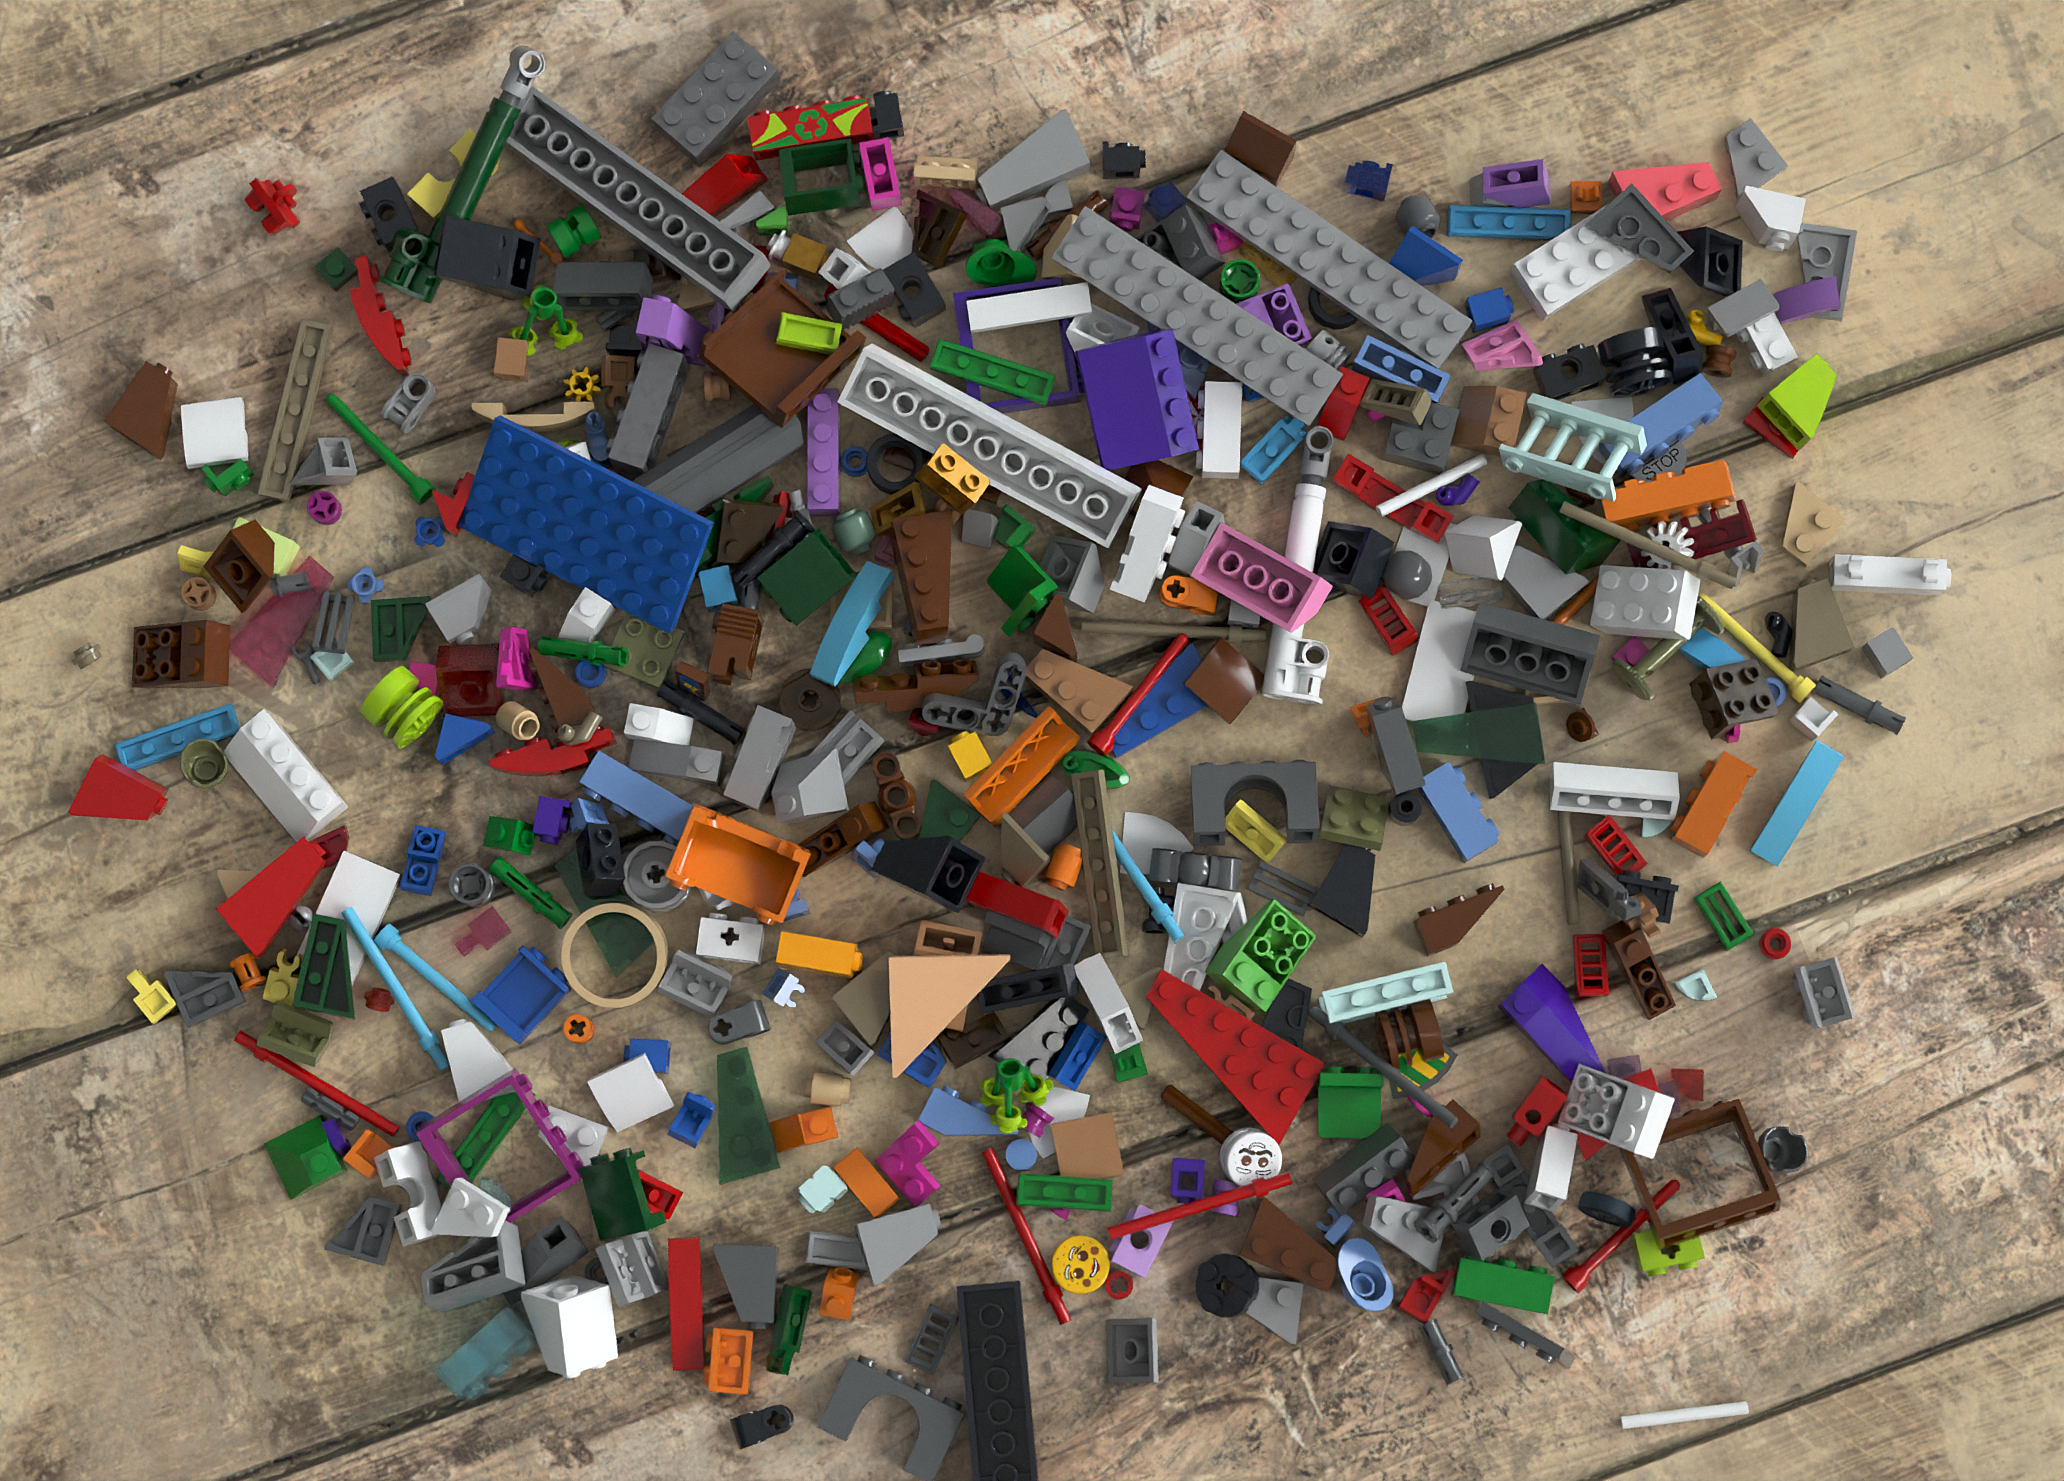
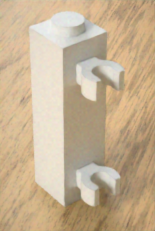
[1829,554,1951,596]

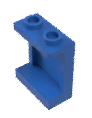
[471,945,572,1045]

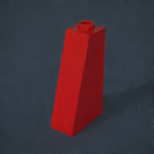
[216,836,326,959]
[964,871,1069,939]

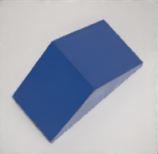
[435,713,495,765]

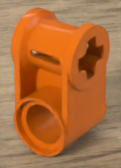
[1159,575,1219,616]

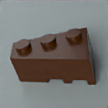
[1239,1196,1338,1292]

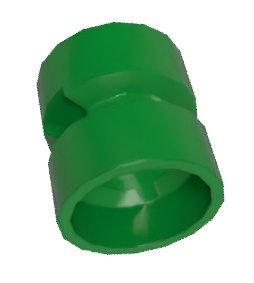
[545,204,602,259]
[1219,259,1260,304]

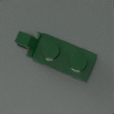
[766,1285,812,1375]

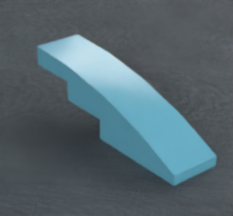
[810,561,895,687]
[1750,740,1844,867]

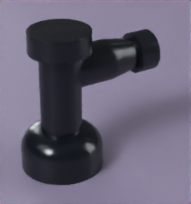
[1142,887,1175,934]

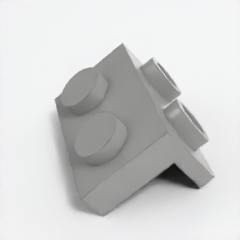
[657,950,732,1018]
[1793,957,1856,1029]

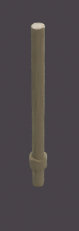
[1560,501,1737,590]
[1081,620,1267,644]

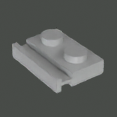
[809,710,885,785]

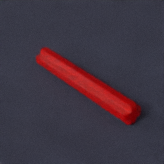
[824,284,930,362]

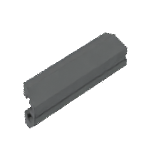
[633,404,804,514]

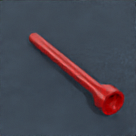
[1087,633,1188,757]
[1561,1179,1680,1294]

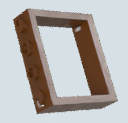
[1619,1099,1781,1250]

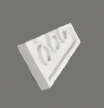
[1164,883,1240,991]

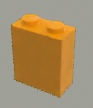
[776,931,864,980]

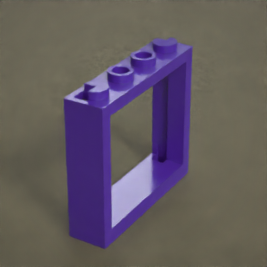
[953,277,1084,414]

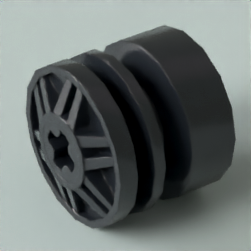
[1597,327,1673,398]

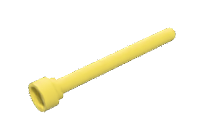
[1698,592,1816,703]

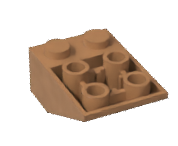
[913,920,983,1032]

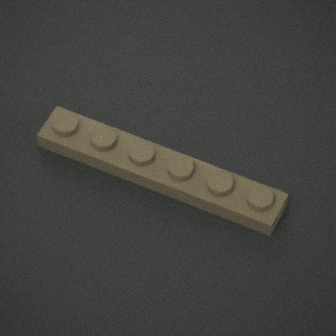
[258,319,333,503]
[1071,770,1129,959]

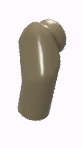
[823,205,869,229]
[557,711,603,746]

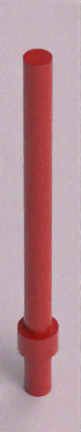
[234,1030,400,1137]
[982,1147,1071,1325]
[1107,1172,1292,1240]

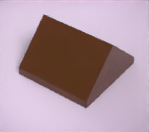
[1033,594,1077,663]

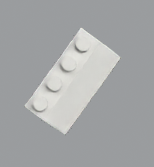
[224,709,348,842]

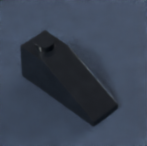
[1642,288,1703,385]

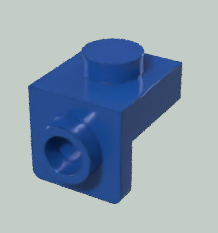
[668,1092,715,1149]

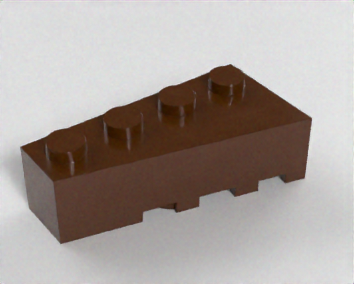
[889,509,952,646]

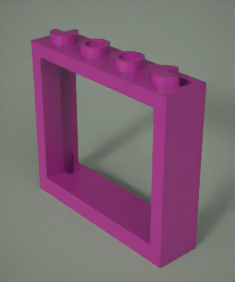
[416,1067,584,1223]

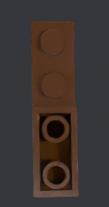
[852,659,979,713]

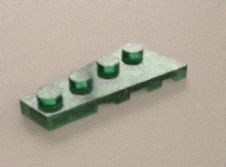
[1412,703,1546,764]
[555,846,655,978]

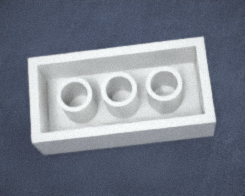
[1509,205,1642,322]

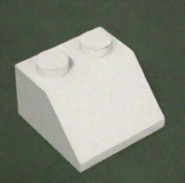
[1735,185,1806,252]

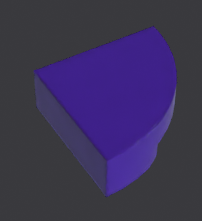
[321,1118,352,1158]

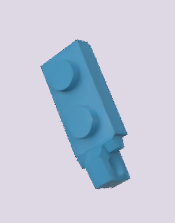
[1240,416,1307,485]

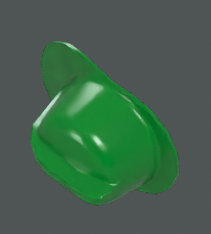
[965,239,1037,287]

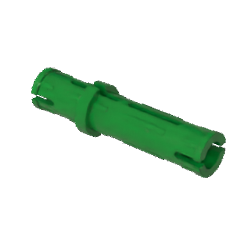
[538,635,629,667]
[488,856,573,929]

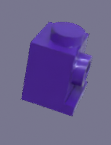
[533,796,572,845]
[1170,1158,1205,1204]

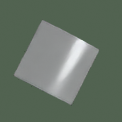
[595,1231,669,1307]

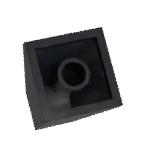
[1677,226,1743,297]

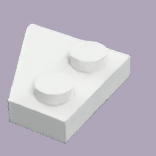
[431,1178,510,1237]

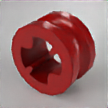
[1105,1271,1133,1299]

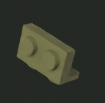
[257,1001,333,1067]

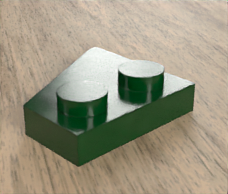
[371,596,432,662]
[919,779,981,842]

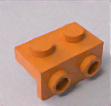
[703,1328,754,1395]

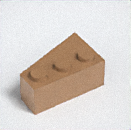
[1025,649,1133,737]

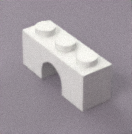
[374,1141,442,1247]

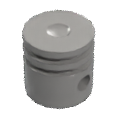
[1306,330,1352,371]

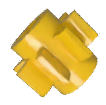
[563,367,602,402]

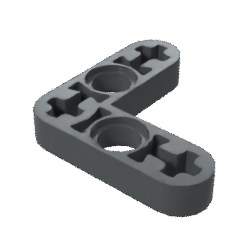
[921,653,1027,736]

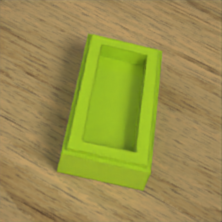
[776,312,842,355]

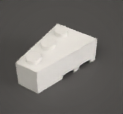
[1110,485,1185,602]

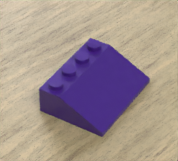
[1075,329,1199,470]

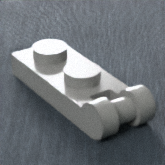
[898,634,985,668]

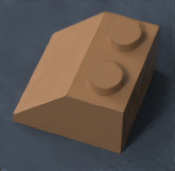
[1450,386,1527,457]

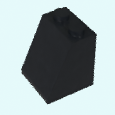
[871,836,986,914]

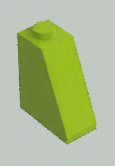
[1757,353,1838,451]

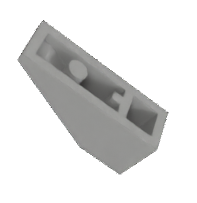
[628,739,725,787]

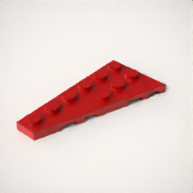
[1145,969,1325,1146]

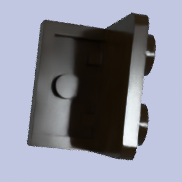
[1689,659,1778,740]

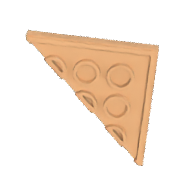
[889,954,1011,1078]

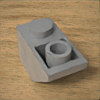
[1168,501,1225,579]

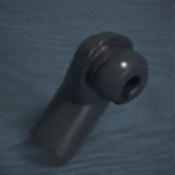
[1764,611,1792,658]

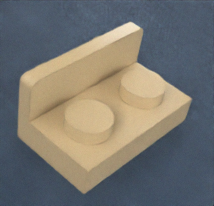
[914,156,977,191]

